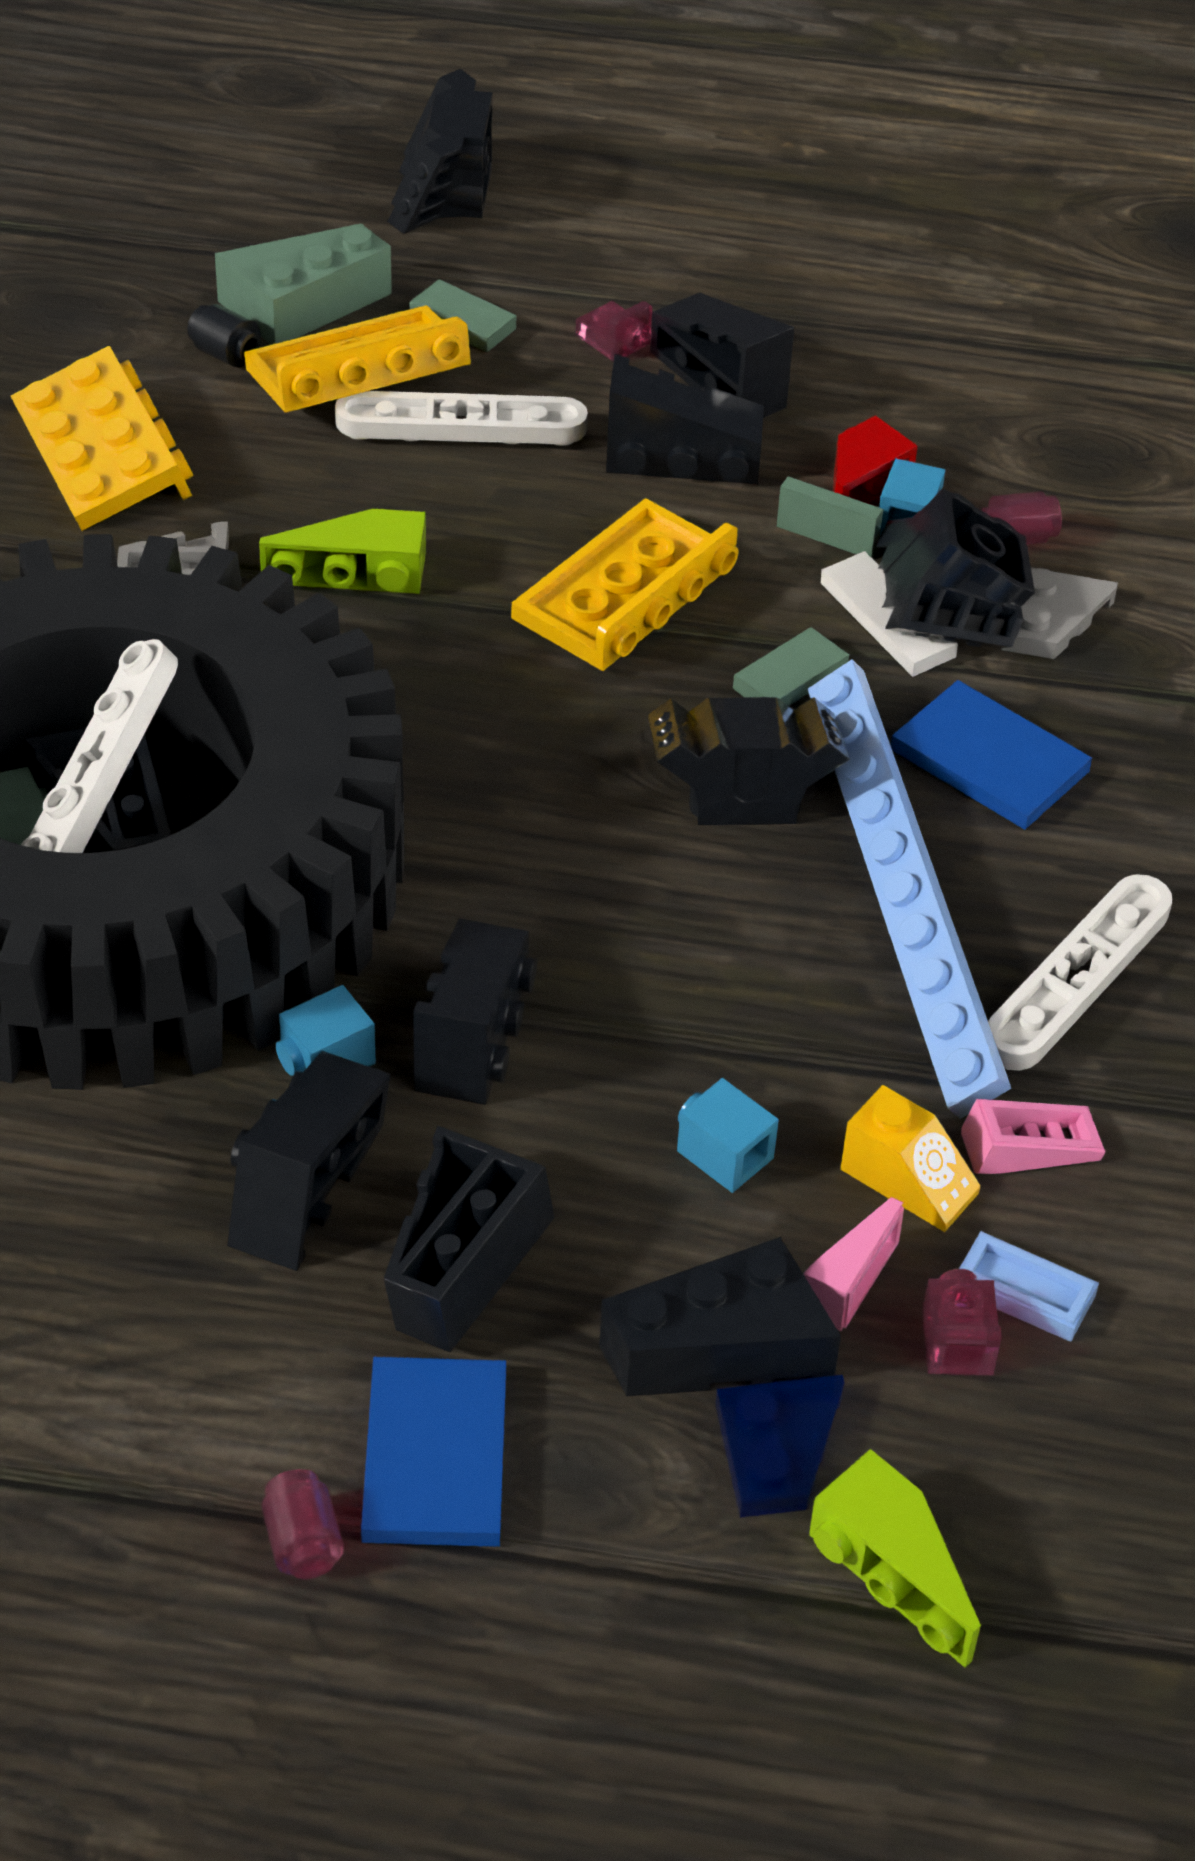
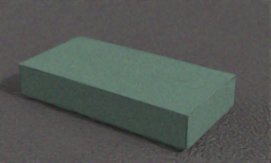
[410,279,516,352]
[776,476,883,558]
[733,627,849,706]

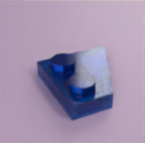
[715,1375,845,1518]

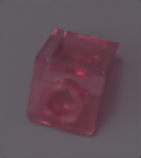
[575,301,652,361]

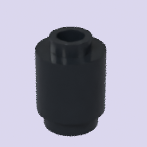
[187,304,261,368]

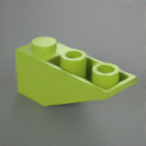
[259,509,426,594]
[809,1449,981,1668]

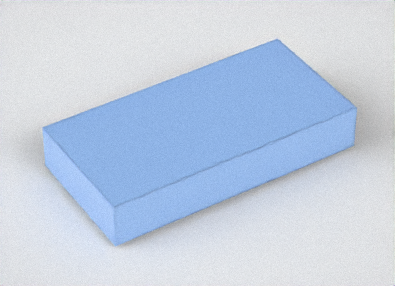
[952,1231,1099,1342]

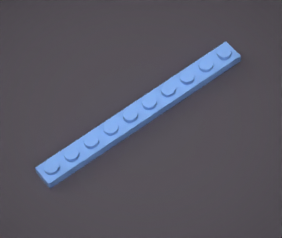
[808,660,1012,1119]

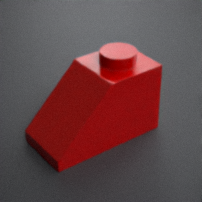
[833,415,918,506]

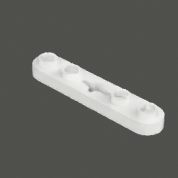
[335,391,588,446]
[21,639,178,853]
[988,874,1172,1071]

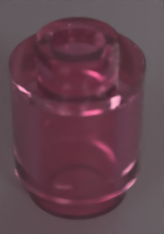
[982,491,1062,545]
[261,1469,344,1579]

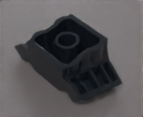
[387,69,493,234]
[876,488,1035,648]
[648,697,850,825]

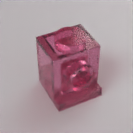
[923,1269,1002,1375]

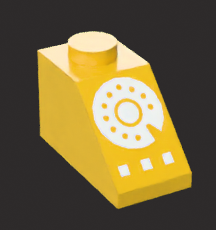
[840,1085,980,1232]

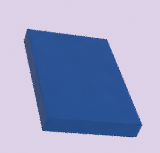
[891,680,1092,830]
[361,1357,506,1547]

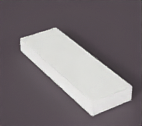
[821,551,958,677]

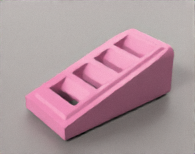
[961,1099,1105,1174]
[803,1197,904,1331]

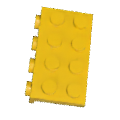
[244,305,471,413]
[11,346,194,531]
[511,498,739,671]

